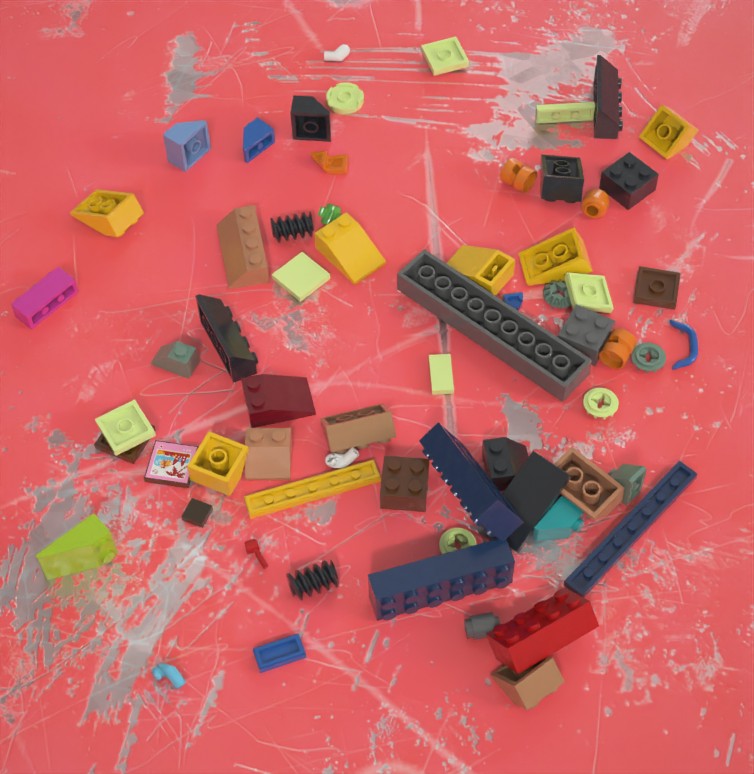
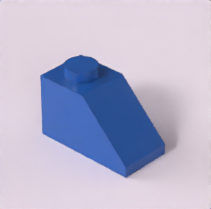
[243,117,275,163]

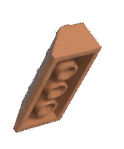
[217,205,270,290]

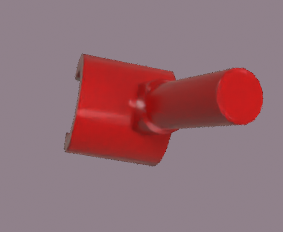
[244,539,268,569]

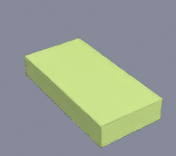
[429,354,454,395]

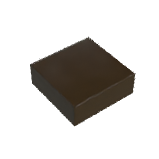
[181,498,213,528]

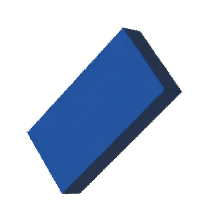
[253,633,306,673]

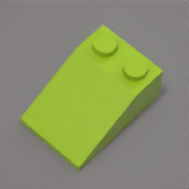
[35,513,118,580]

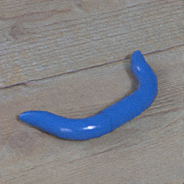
[669,320,698,370]

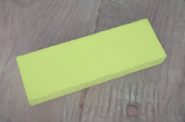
[535,102,595,124]

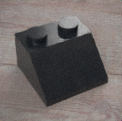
[290,95,332,142]
[482,437,529,491]

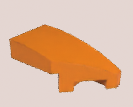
[310,151,349,175]

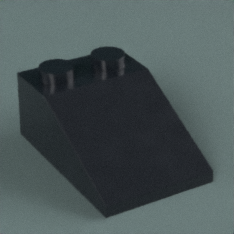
[540,154,584,203]

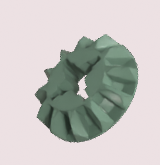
[543,278,571,308]
[631,343,666,373]

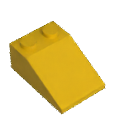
[70,189,144,237]
[315,212,386,285]
[518,228,593,286]

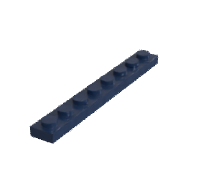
[564,461,698,598]

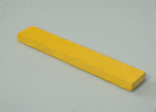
[244,459,381,519]

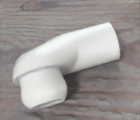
[324,44,350,61]
[325,447,359,469]

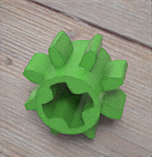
[318,203,343,225]

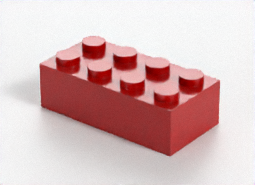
[486,588,599,674]

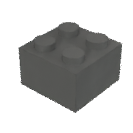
[558,304,615,366]

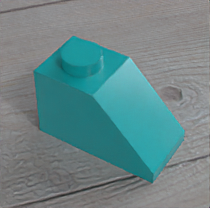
[533,496,584,541]

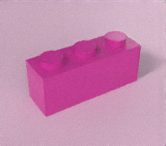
[11,267,79,330]

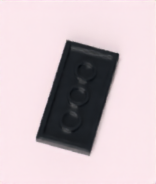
[480,451,571,553]

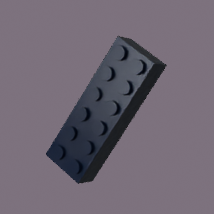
[419,422,524,542]
[368,539,515,621]

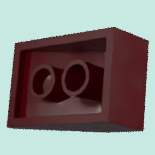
[241,374,316,428]

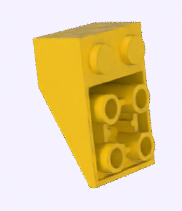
[446,245,515,296]

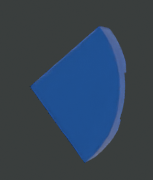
[502,292,523,311]

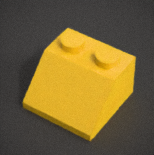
[639,104,699,159]
[187,431,249,496]

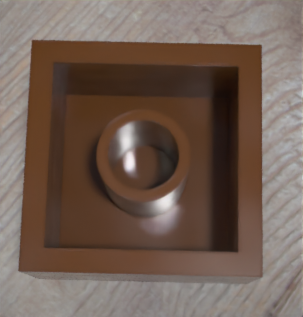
[380,456,430,512]

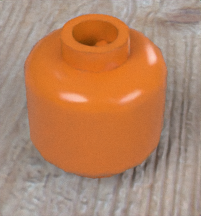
[581,189,610,219]

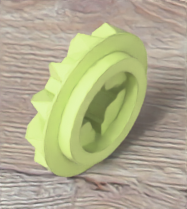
[583,388,619,420]
[439,528,477,554]

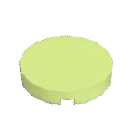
[326,82,364,114]

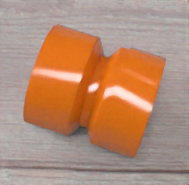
[500,158,537,194]
[599,328,637,370]

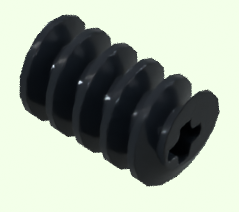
[270,211,314,243]
[286,559,339,600]

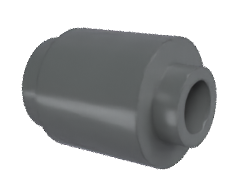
[464,612,500,640]

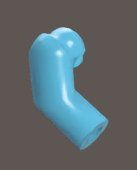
[151,663,186,690]

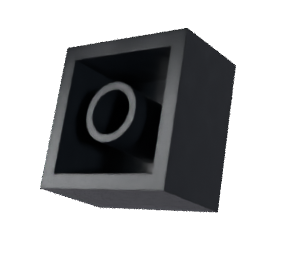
[599,152,659,210]

